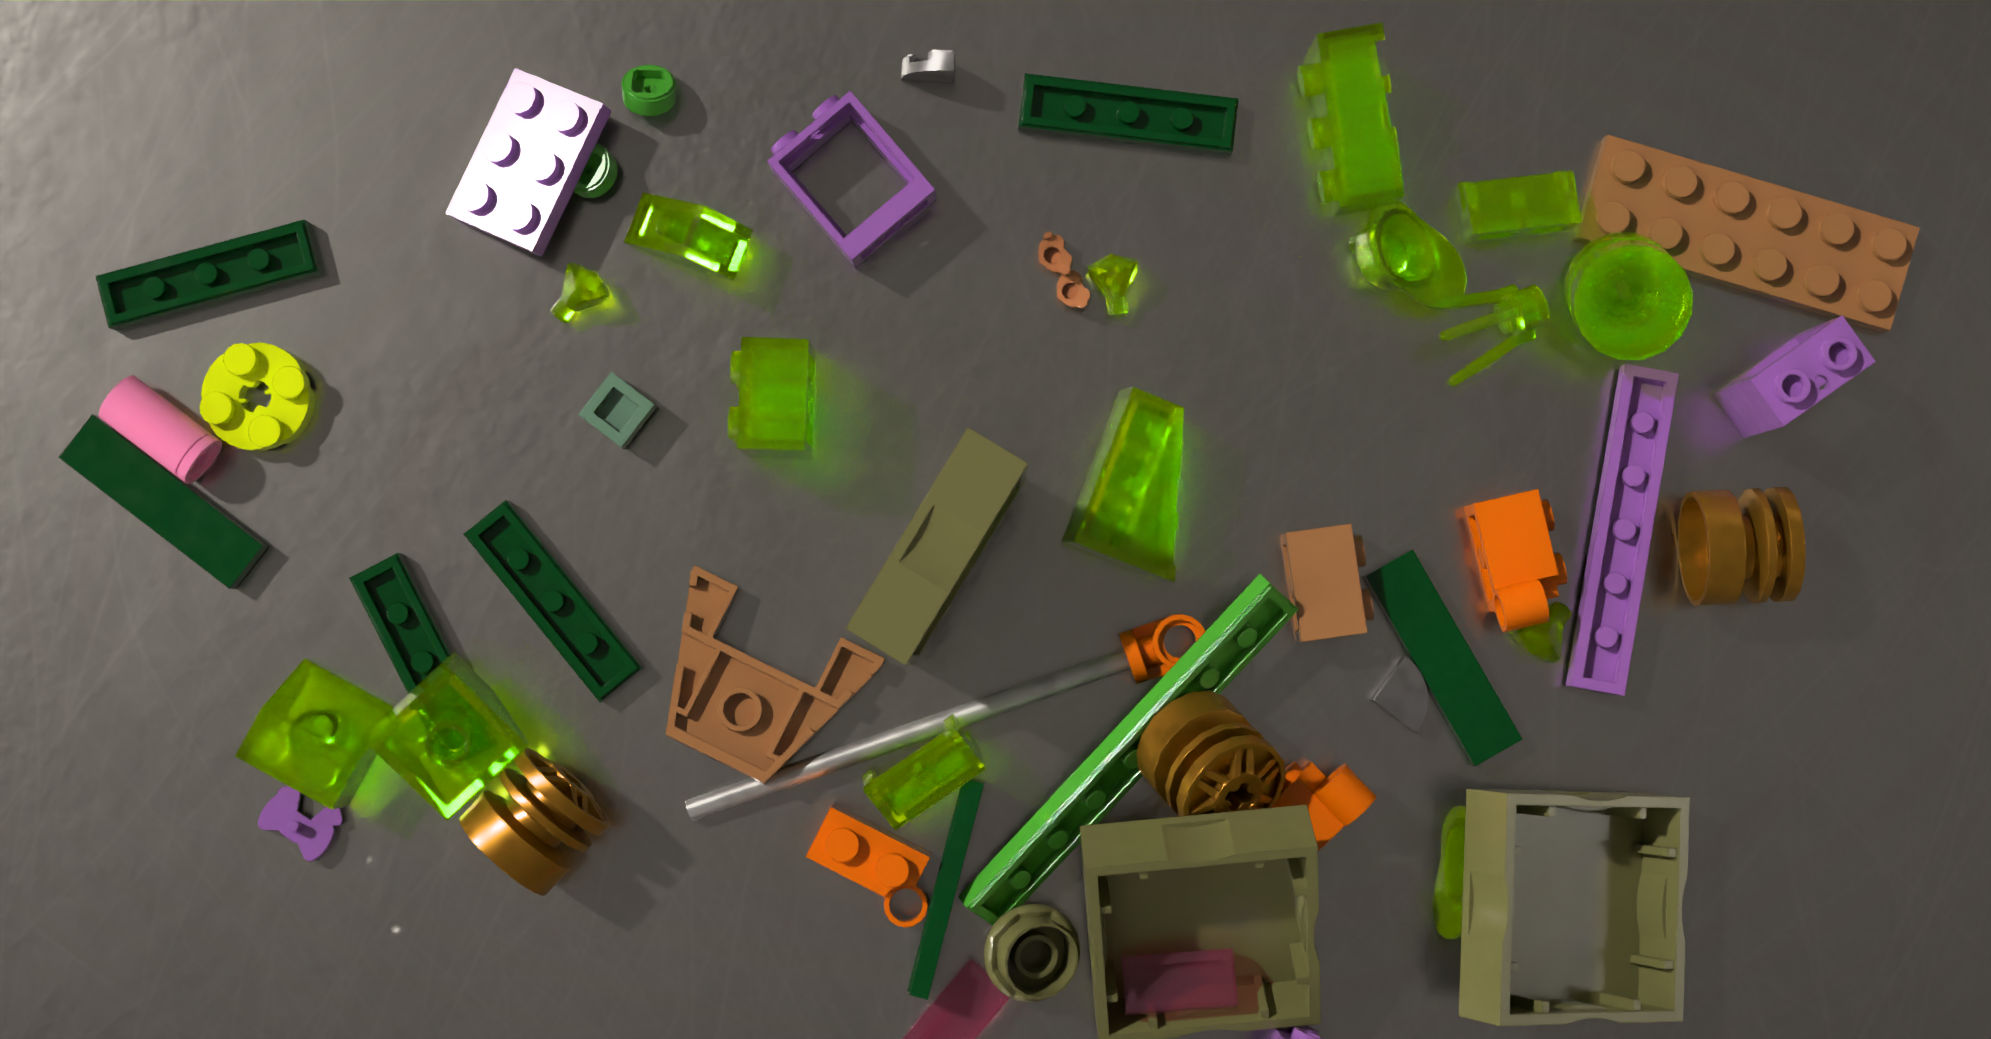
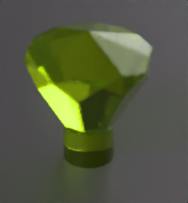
[1087,254,1138,314]
[550,262,611,323]
[1513,602,1572,663]

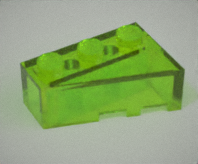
[1298,22,1405,217]
[1062,387,1184,582]

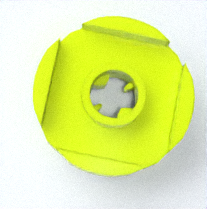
[199,342,315,452]

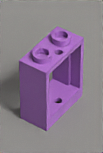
[767,91,937,268]
[1712,315,1876,438]

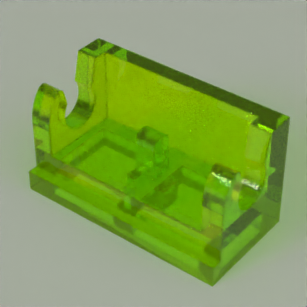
[1456,170,1582,243]
[862,714,986,831]

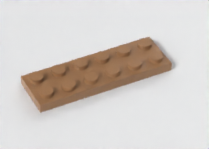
[1573,135,1920,333]

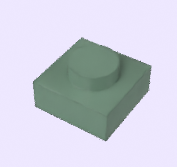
[578,371,657,449]

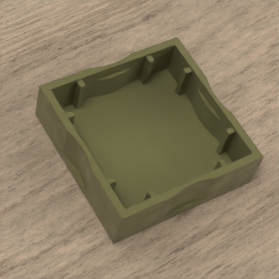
[845,427,1028,665]
[1459,789,1690,1026]
[1080,805,1321,1039]

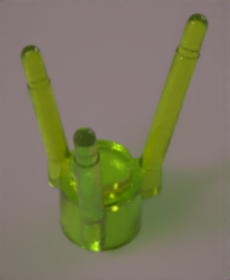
[1433,284,1550,386]

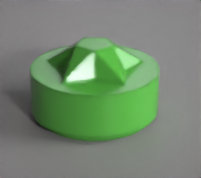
[621,65,676,116]
[573,143,618,198]

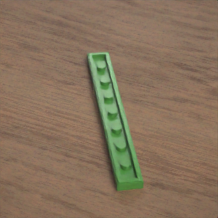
[958,574,1299,925]

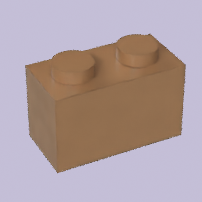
[1280,524,1374,642]

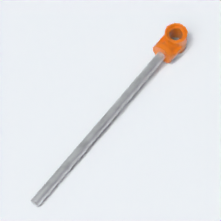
[685,613,1206,821]

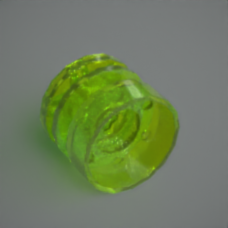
[1564,232,1693,360]

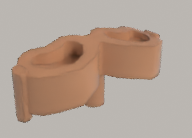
[1038,231,1091,310]

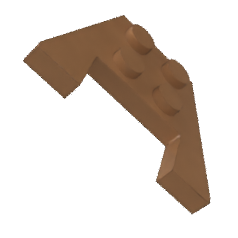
[666,565,885,785]

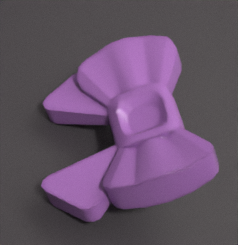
[258,783,344,862]

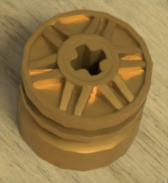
[1677,487,1806,606]
[1136,691,1286,817]
[459,747,611,896]

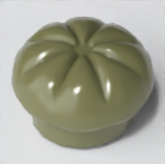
[984,904,1080,1002]

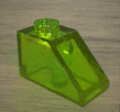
[624,193,753,281]

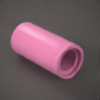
[99,375,222,484]

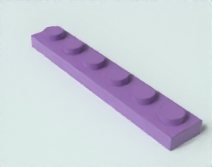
[1566,364,1679,696]

